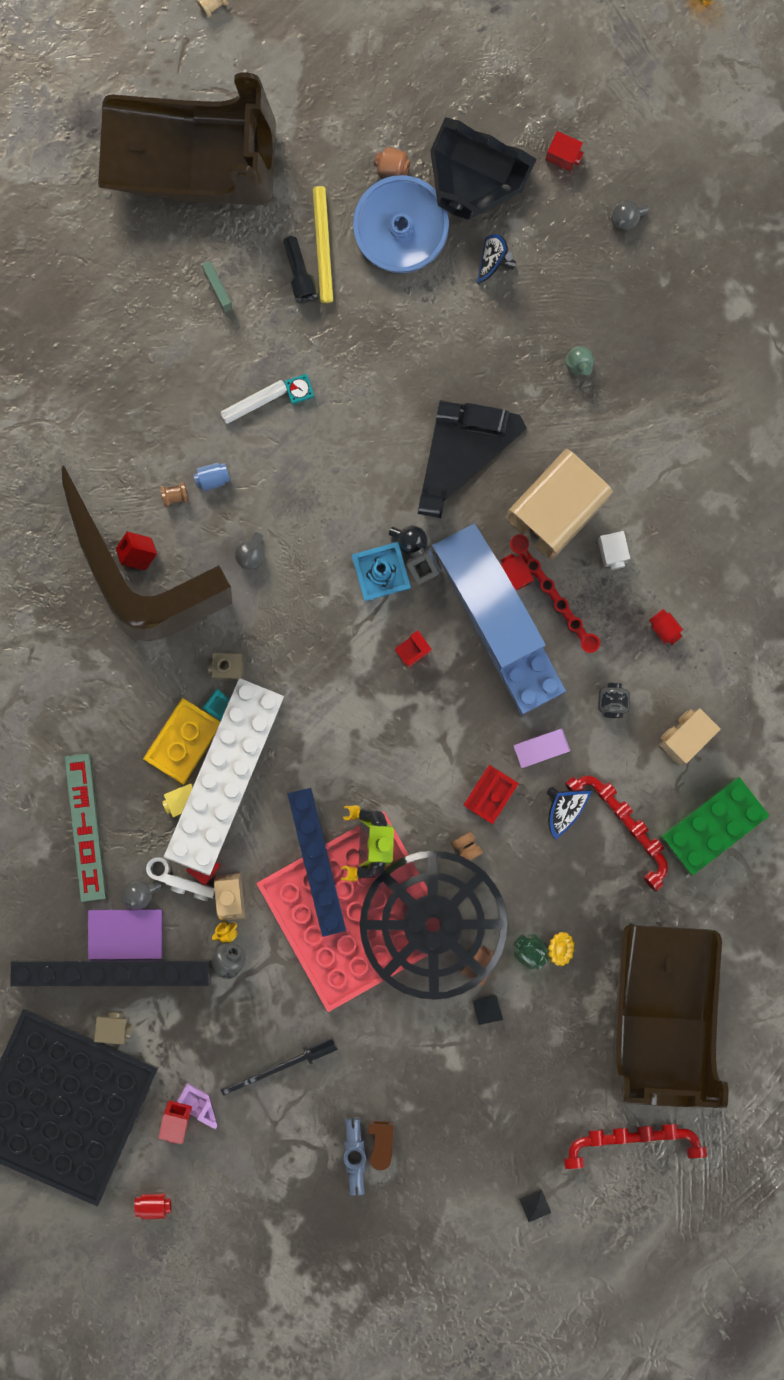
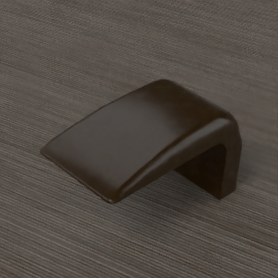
[61,465,233,642]

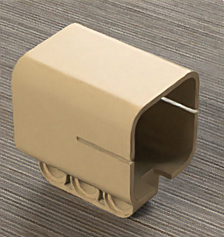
[506,449,613,560]

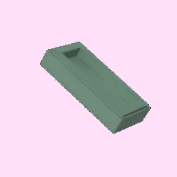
[202,261,233,313]

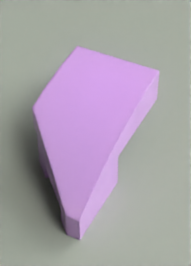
[176,1083,217,1129]

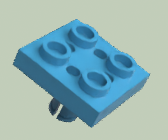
[352,542,411,602]

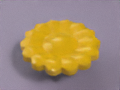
[548,932,575,966]

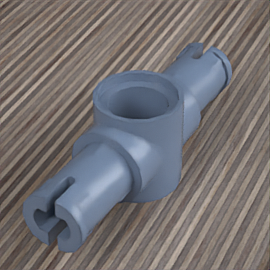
[344,1118,366,1196]

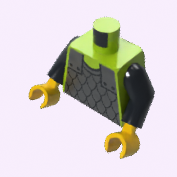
[341,805,394,882]

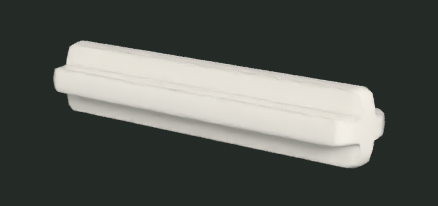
[221,380,287,423]

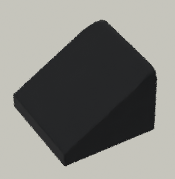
[472,995,503,1025]

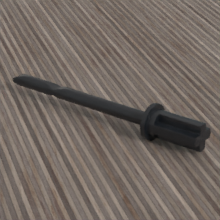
[220,1037,338,1096]

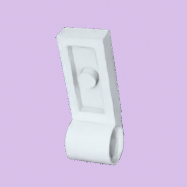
[146,857,215,901]

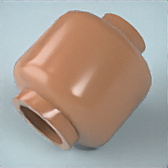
[374,147,411,178]

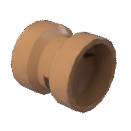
[451,831,484,860]

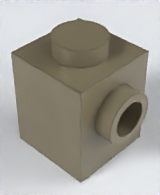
[208,653,244,680]
[94,1012,133,1045]

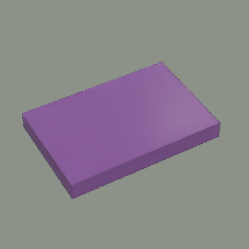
[88,909,163,959]

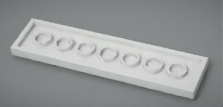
[164,679,284,876]

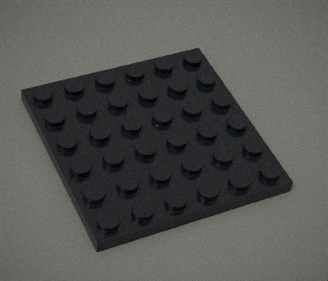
[0,1009,159,1207]

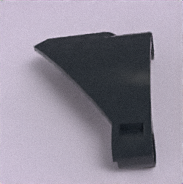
[417,400,527,519]

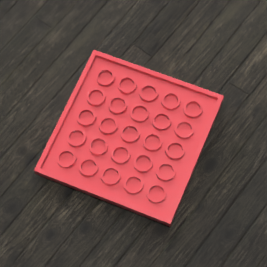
[256,811,441,1012]

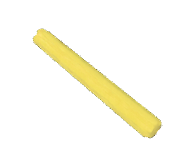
[313,186,333,303]

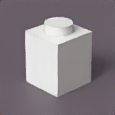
[598,531,630,570]

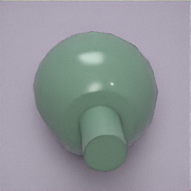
[565,346,594,375]

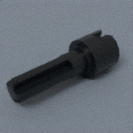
[283,236,318,303]

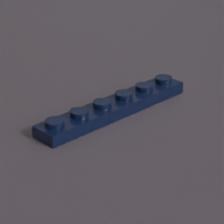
[287,788,346,937]

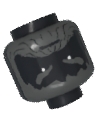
[598,683,630,718]

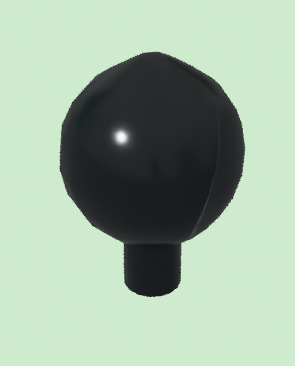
[389,525,428,554]

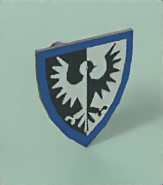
[477,234,516,284]
[547,787,592,840]

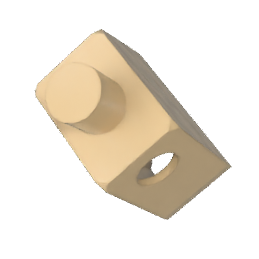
[214,872,245,921]

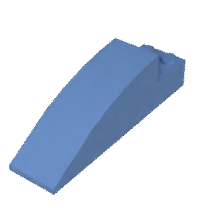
[432,523,566,715]

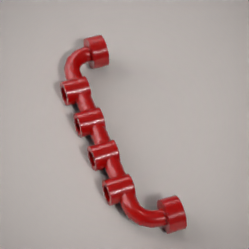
[510,534,600,653]
[565,775,668,892]
[564,1124,707,1169]

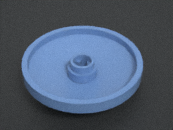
[353,175,449,273]

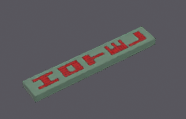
[65,753,106,902]

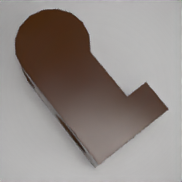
[368,1120,394,1171]

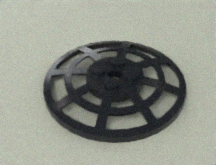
[360,851,508,1000]

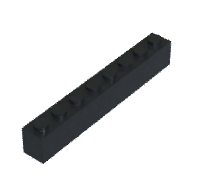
[10,959,211,986]

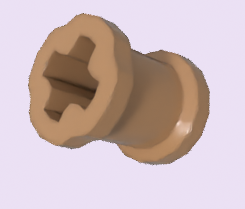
[160,481,189,508]

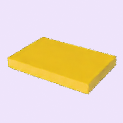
[143,698,220,785]

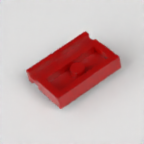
[463,764,519,825]

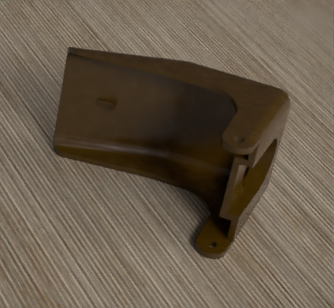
[98,72,276,205]
[611,925,729,1108]

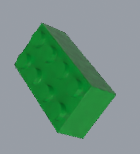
[659,777,770,876]

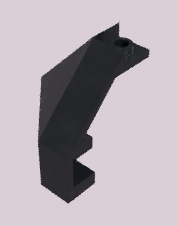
[430,117,537,220]

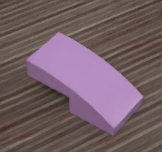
[513,728,570,768]

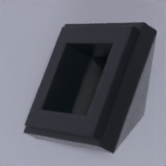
[519,1189,551,1222]

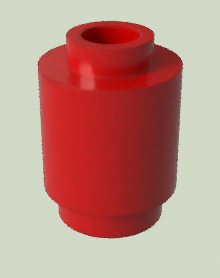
[649,609,684,645]
[134,1193,172,1220]

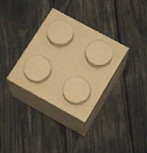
[659,708,721,766]

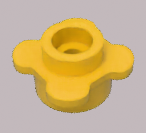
[212,921,237,944]

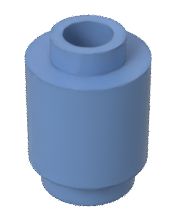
[193,462,230,492]

